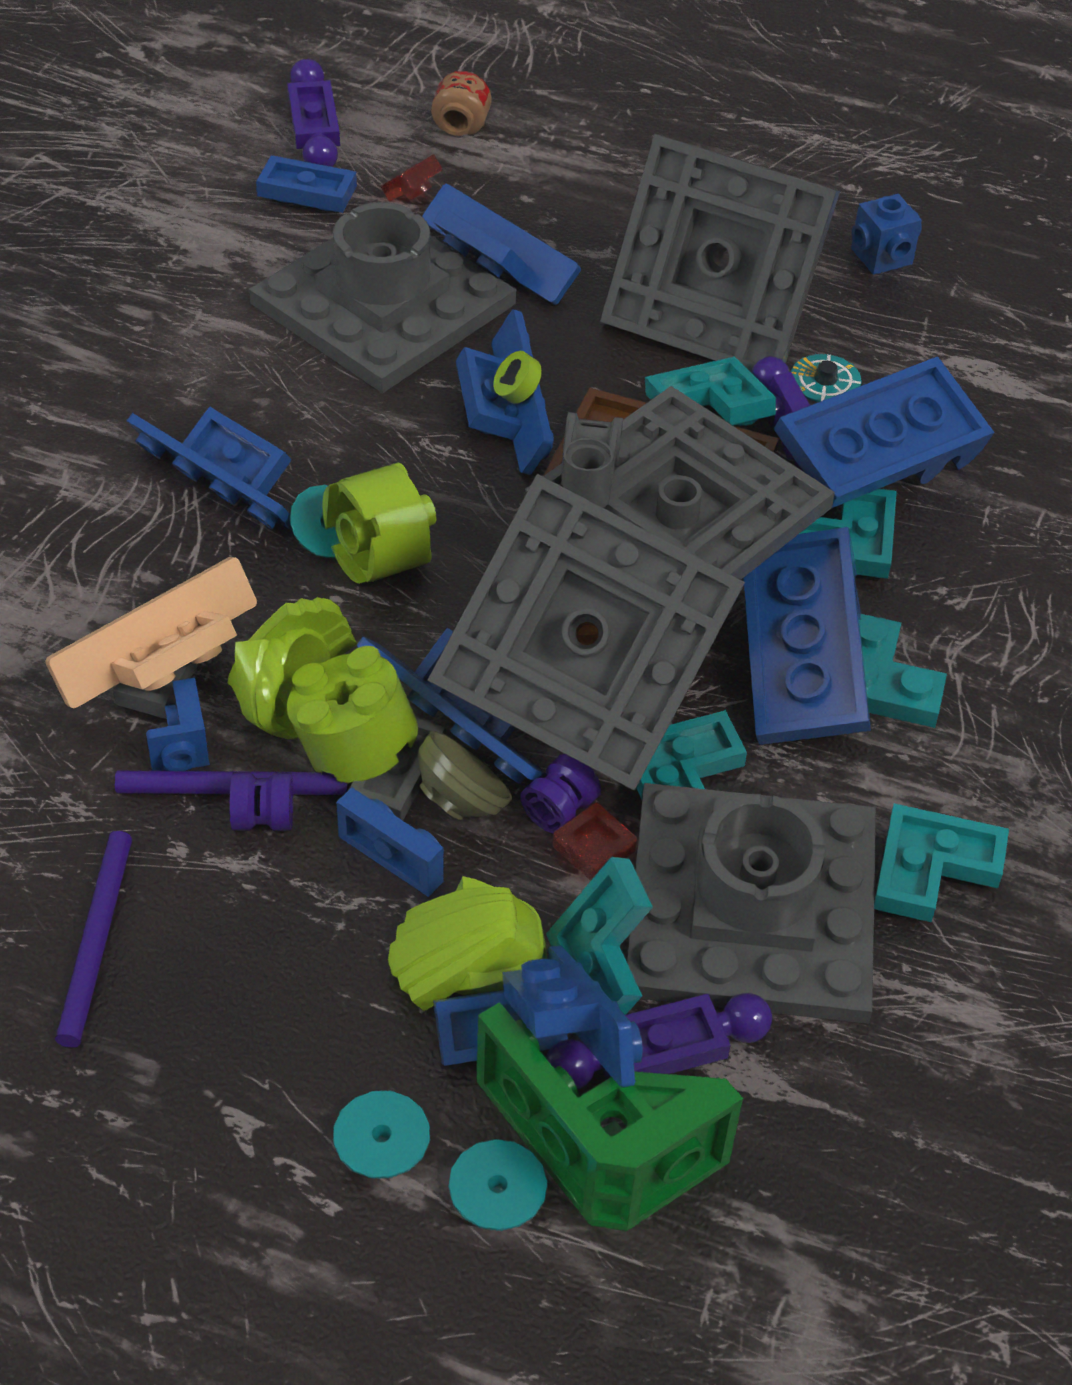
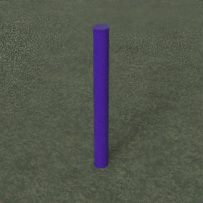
[115,770,348,795]
[55,831,132,1048]

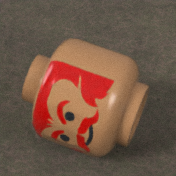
[431,71,492,136]

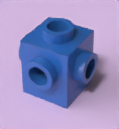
[851,194,922,275]

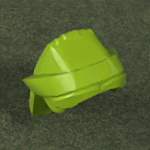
[227,597,357,740]
[388,876,547,1011]

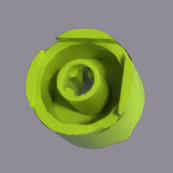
[322,462,436,584]
[287,646,418,783]

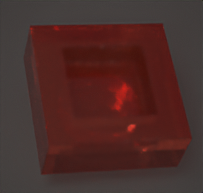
[380,154,443,202]
[553,802,637,881]

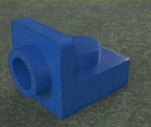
[146,678,210,771]

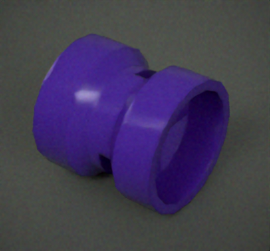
[520,754,601,834]
[230,772,293,831]

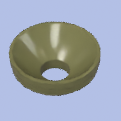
[418,731,512,820]

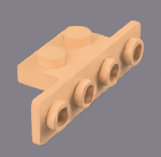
[45,557,257,708]

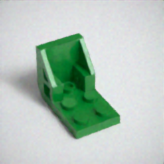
[476,1002,743,1231]

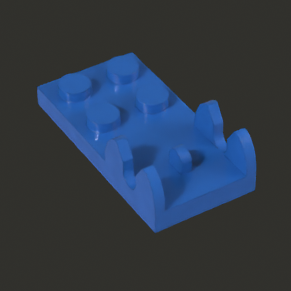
[774,356,995,508]
[743,527,871,745]

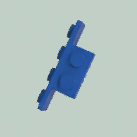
[422,184,581,305]
[456,309,554,475]
[126,406,293,532]
[356,628,546,784]
[502,945,643,1088]

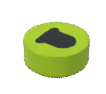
[493,351,541,404]

